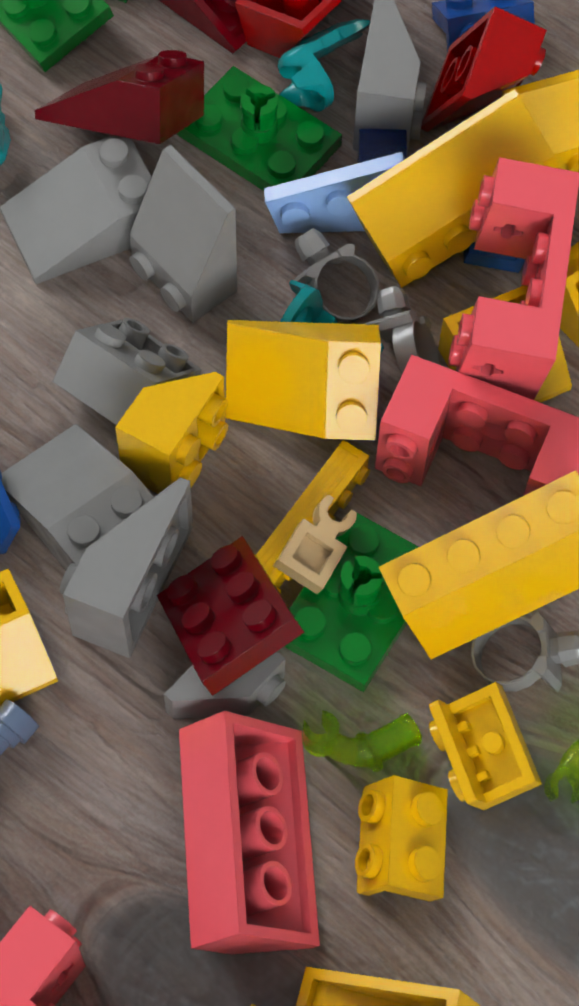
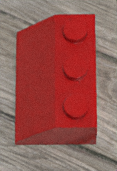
[235,0,342,58]
[421,6,547,132]

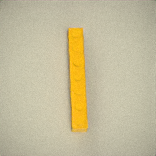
[256,440,370,594]

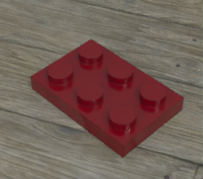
[156,536,304,696]

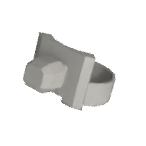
[294,228,379,324]
[365,286,440,374]
[471,611,579,693]

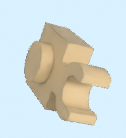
[273,495,357,594]

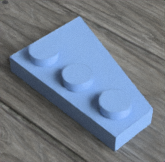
[264,152,405,234]

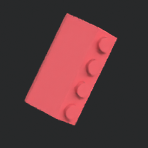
[179,711,320,954]

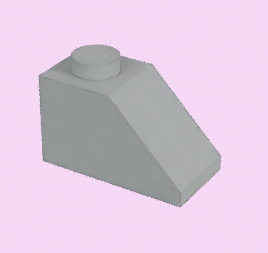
[164,652,286,719]

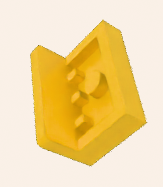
[429,682,542,810]
[355,775,448,902]

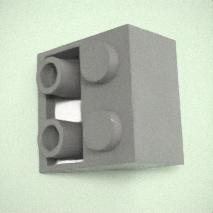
[52,318,202,425]

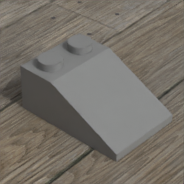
[353,0,427,158]
[0,135,152,284]
[129,144,237,323]
[1,424,154,571]
[60,477,193,658]

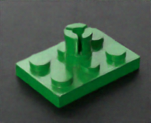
[0,0,114,72]
[177,66,342,191]
[284,513,418,693]

